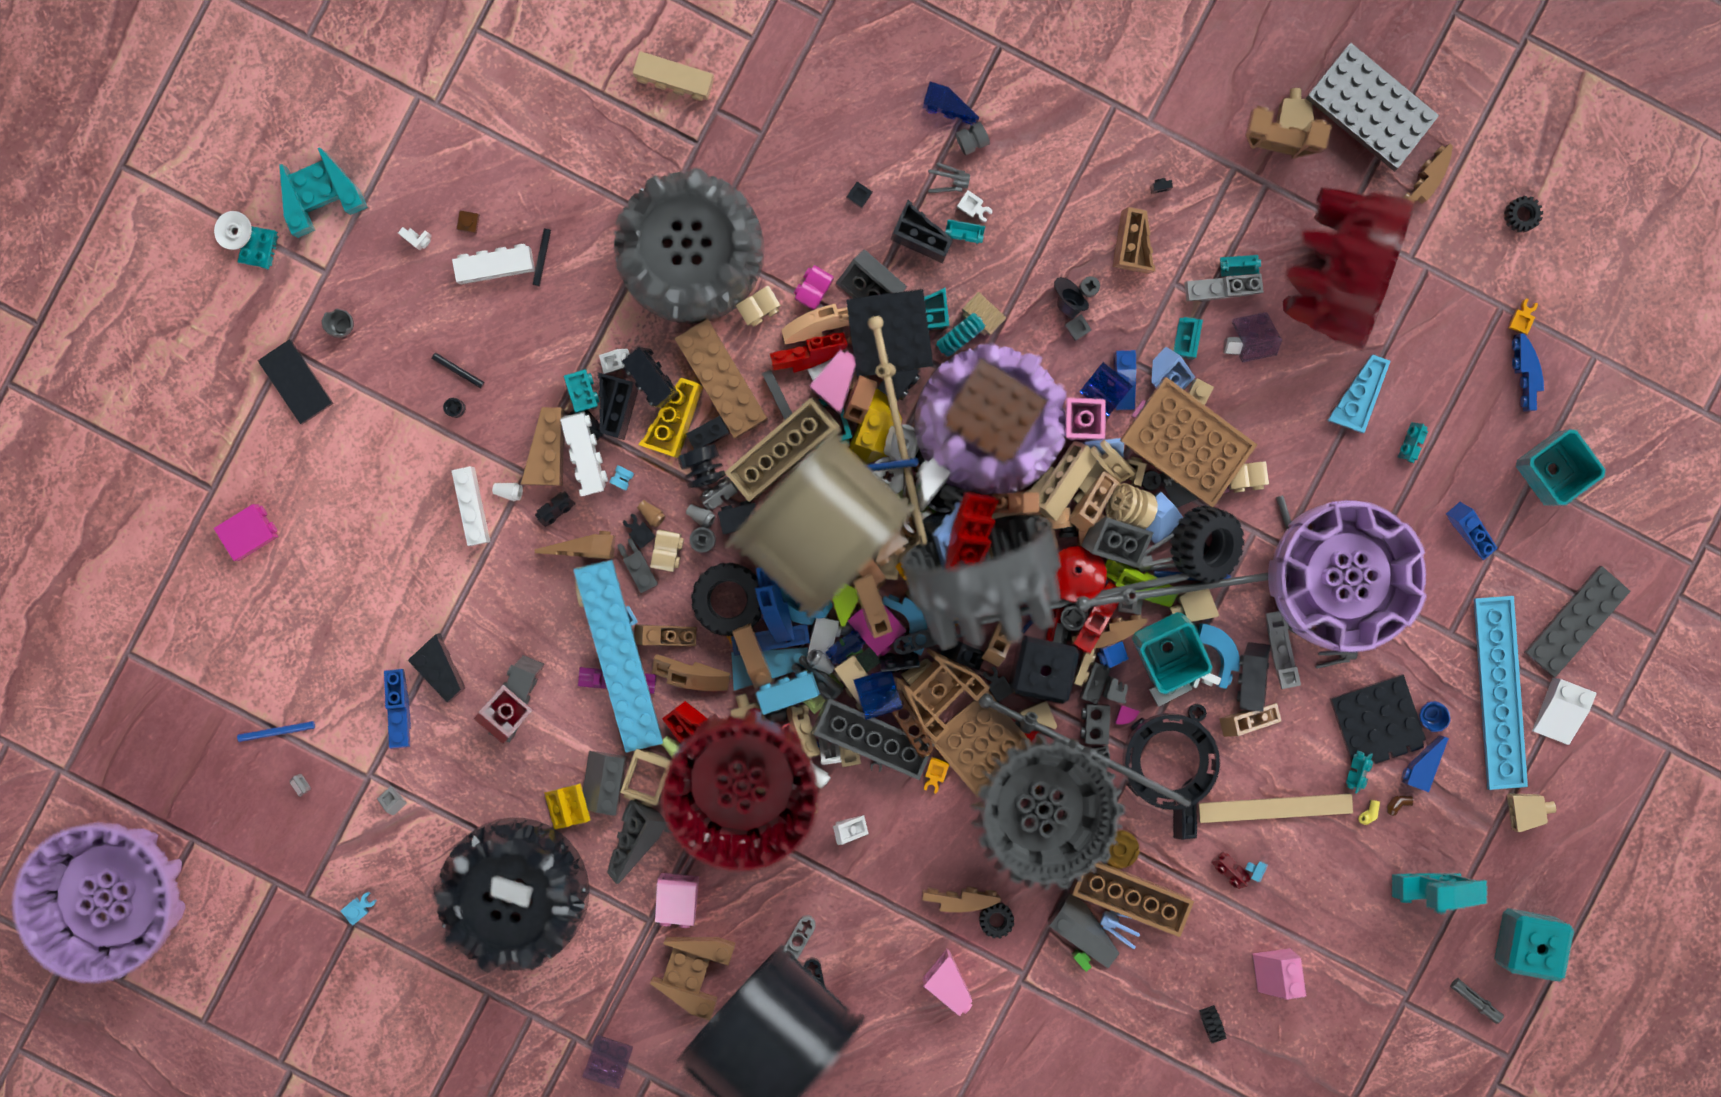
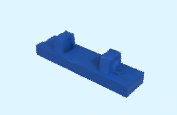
[731,624,810,656]

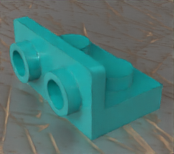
[563,369,600,413]

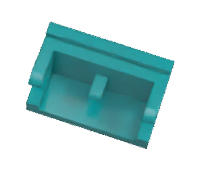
[1173,317,1203,359]

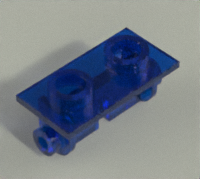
[825,630,866,665]

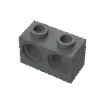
[1080,704,1110,745]

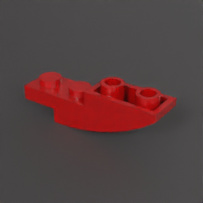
[770,332,848,373]
[1073,582,1119,655]

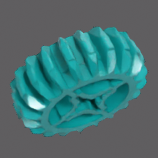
[936,313,985,357]

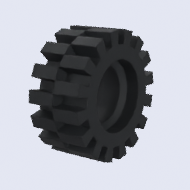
[1504,196,1543,233]
[979,902,1014,939]
[1199,1005,1227,1044]

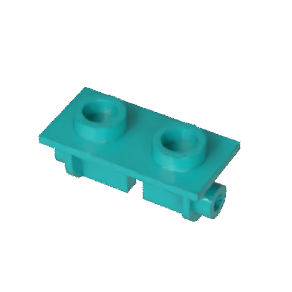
[945,220,985,244]
[1220,255,1261,277]
[1397,422,1428,463]
[1346,751,1373,793]

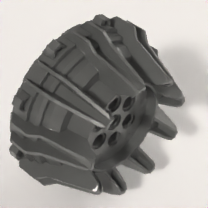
[970,734,1125,890]

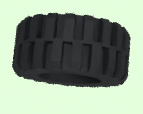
[1170,506,1245,583]
[691,563,762,636]

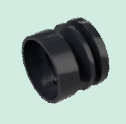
[677,444,726,488]

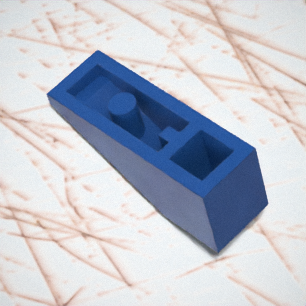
[1113,350,1136,410]
[1402,735,1449,792]

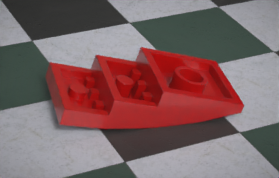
[945,492,999,570]

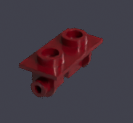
[1211,852,1251,889]

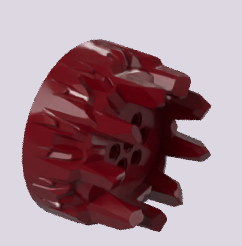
[1283,188,1415,350]
[662,708,818,872]

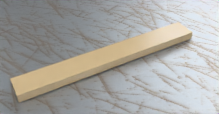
[1198,793,1353,823]

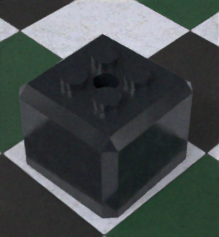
[1009,635,1079,704]

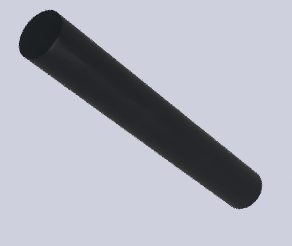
[532,228,551,286]
[431,352,485,389]

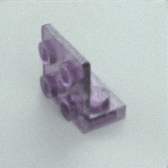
[1232,312,1282,362]
[582,1035,633,1089]

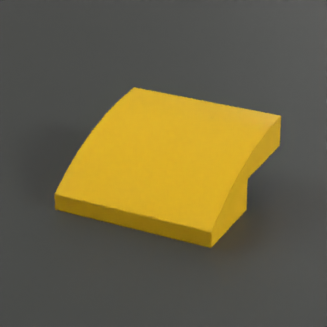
[544,784,591,830]

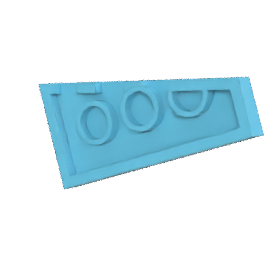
[1327,354,1391,433]
[731,647,808,691]

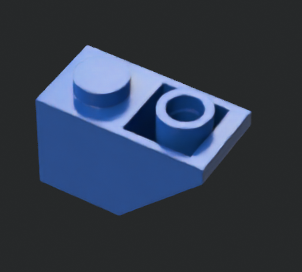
[1097,641,1129,668]

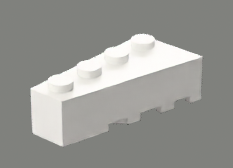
[560,411,608,496]

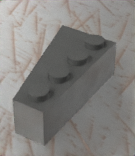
[488,655,544,743]

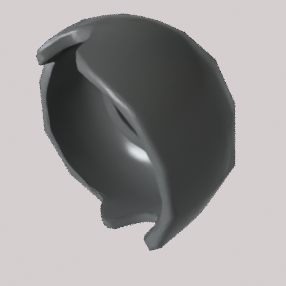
[321,309,354,338]

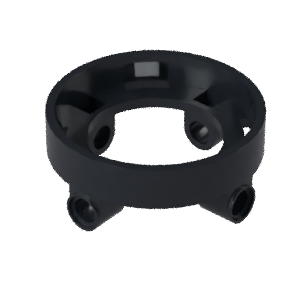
[1122,713,1220,810]

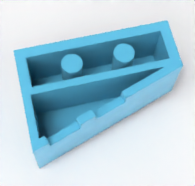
[756,671,820,715]

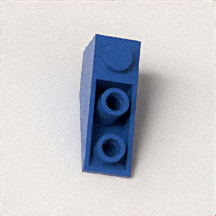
[1446,502,1498,561]

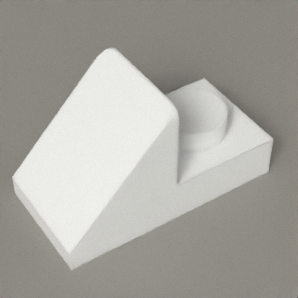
[833,815,869,845]

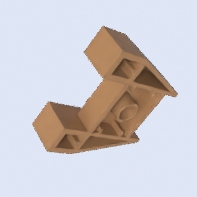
[1245,106,1331,159]
[897,649,990,742]
[650,937,736,1021]

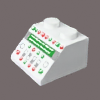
[915,458,951,512]

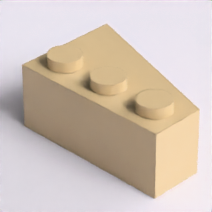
[834,654,886,715]

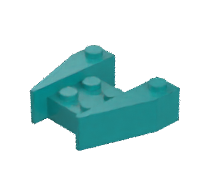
[279,147,368,238]
[1392,873,1487,913]

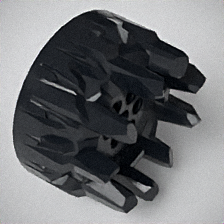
[433,818,589,973]

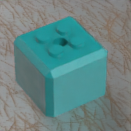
[1516,429,1606,506]
[1132,612,1213,694]
[1494,908,1574,982]

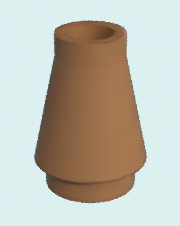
[637,500,666,527]

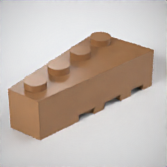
[521,407,564,486]

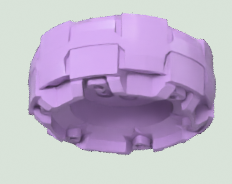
[1268,500,1426,652]

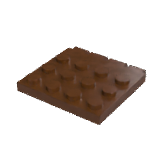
[944,358,1048,464]

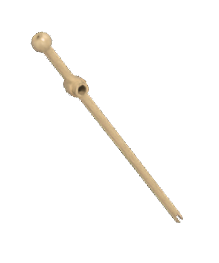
[868,316,927,546]

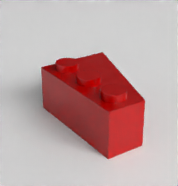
[662,701,708,744]

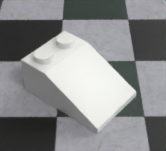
[1532,678,1596,745]

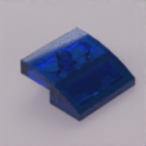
[1079,362,1133,416]
[853,671,903,720]

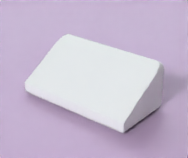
[491,876,533,907]

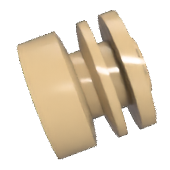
[1106,483,1158,529]

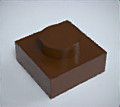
[457,210,480,234]

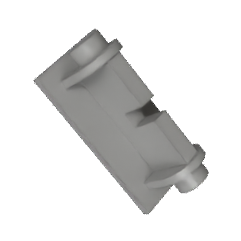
[700,477,738,510]

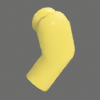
[1358,800,1380,825]

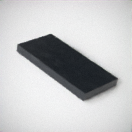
[258,339,334,425]

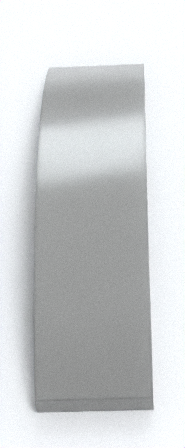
[1266,611,1301,689]

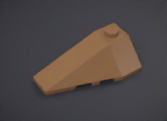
[535,531,615,559]

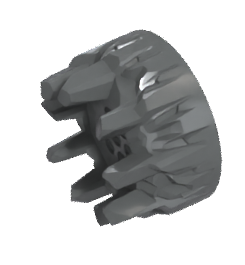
[614,168,765,324]
[901,515,1060,650]

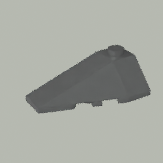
[607,799,667,884]
[1047,892,1120,968]

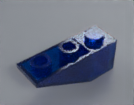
[923,81,979,125]

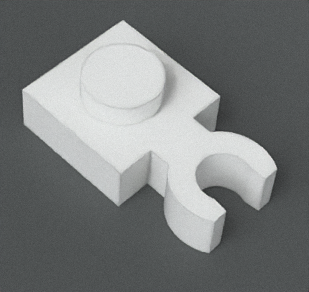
[957,191,993,223]

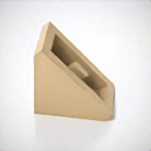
[1019,700,1057,730]

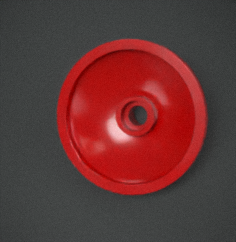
[1056,546,1107,603]

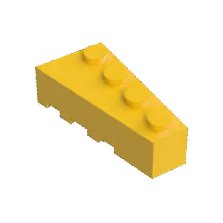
[638,378,703,458]

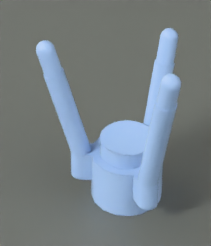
[1100,910,1140,949]

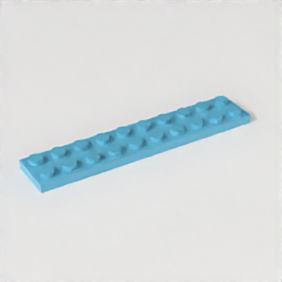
[574,560,663,752]
[1473,596,1528,790]

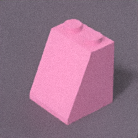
[810,351,856,415]
[1066,398,1105,442]
[655,873,699,928]
[1253,948,1306,999]
[922,949,972,1016]

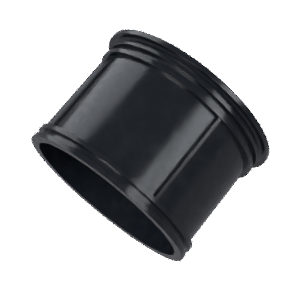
[676,945,865,1097]

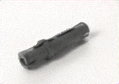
[1450,978,1504,1024]

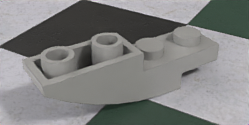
[1184,274,1264,302]

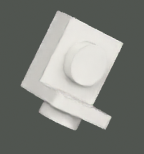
[398,227,432,250]
[599,349,630,374]
[1190,674,1221,688]

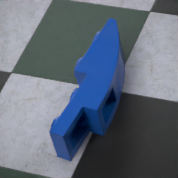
[1512,333,1544,412]
[755,567,795,642]
[384,669,411,749]

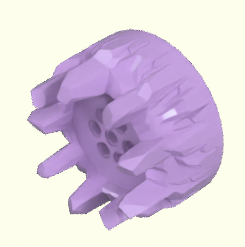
[914,344,1066,497]
[13,822,185,982]

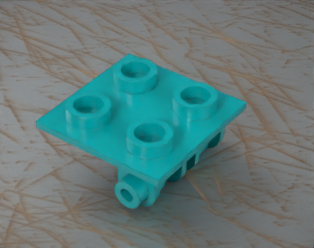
[237,226,279,270]

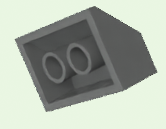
[836,249,907,299]
[1081,516,1153,568]
[583,750,627,816]

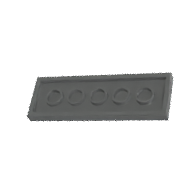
[1525,566,1631,678]

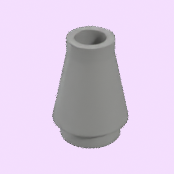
[686,504,716,529]
[806,649,835,674]

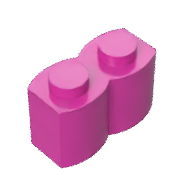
[793,265,834,310]

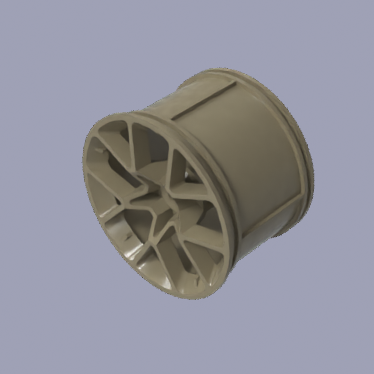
[725,427,915,618]

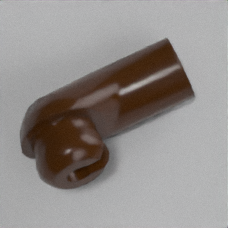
[1387,796,1414,816]

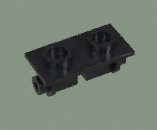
[535,491,575,527]

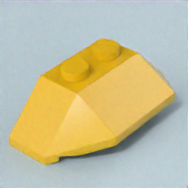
[849,389,902,465]

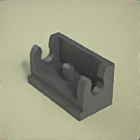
[1080,662,1111,704]
[1102,676,1128,704]

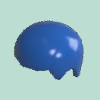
[1419,701,1451,732]

